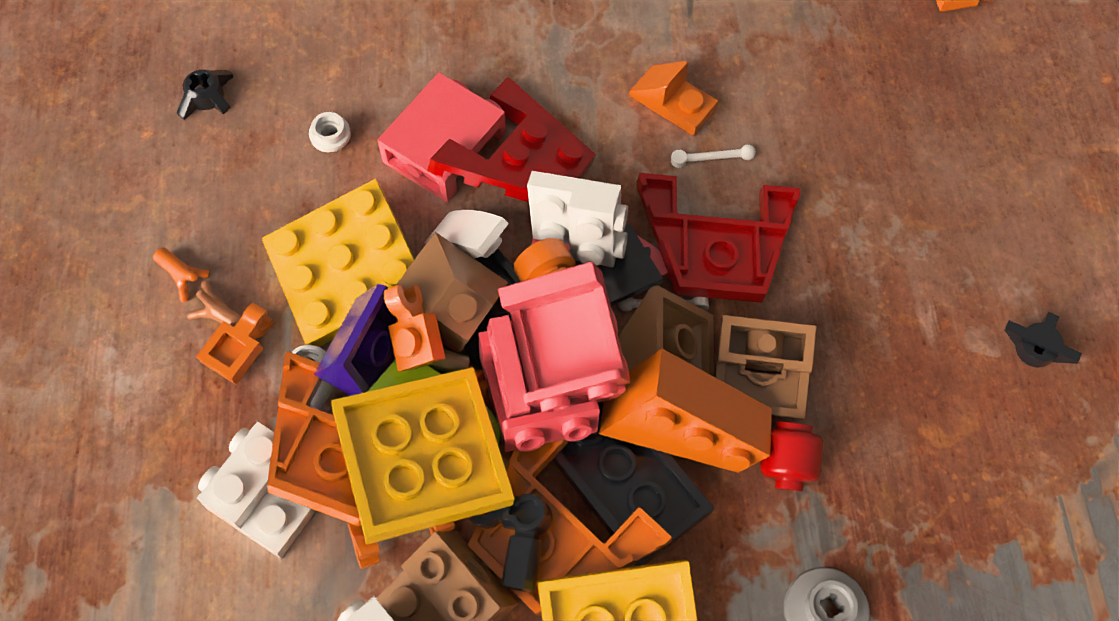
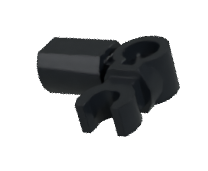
[470,494,552,593]

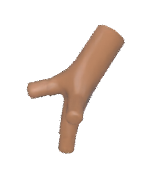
[187,281,242,327]

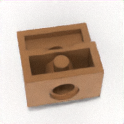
[715,315,816,420]
[376,531,519,621]

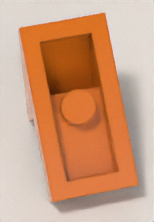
[629,61,718,136]

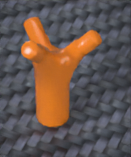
[153,247,210,302]

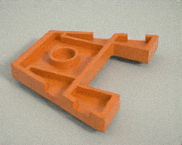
[267,351,361,526]
[468,439,673,616]

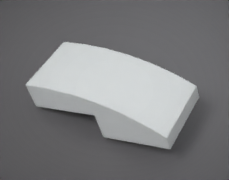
[424,210,509,258]

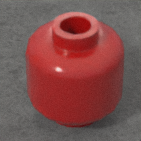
[760,422,823,492]

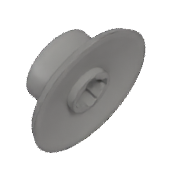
[783,567,870,621]

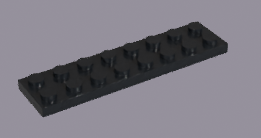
[464,248,714,566]

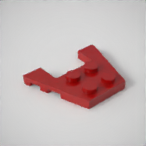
[427,77,596,203]
[636,172,800,303]

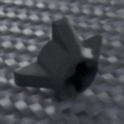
[177,69,234,120]
[1004,312,1082,368]

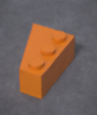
[599,348,772,473]

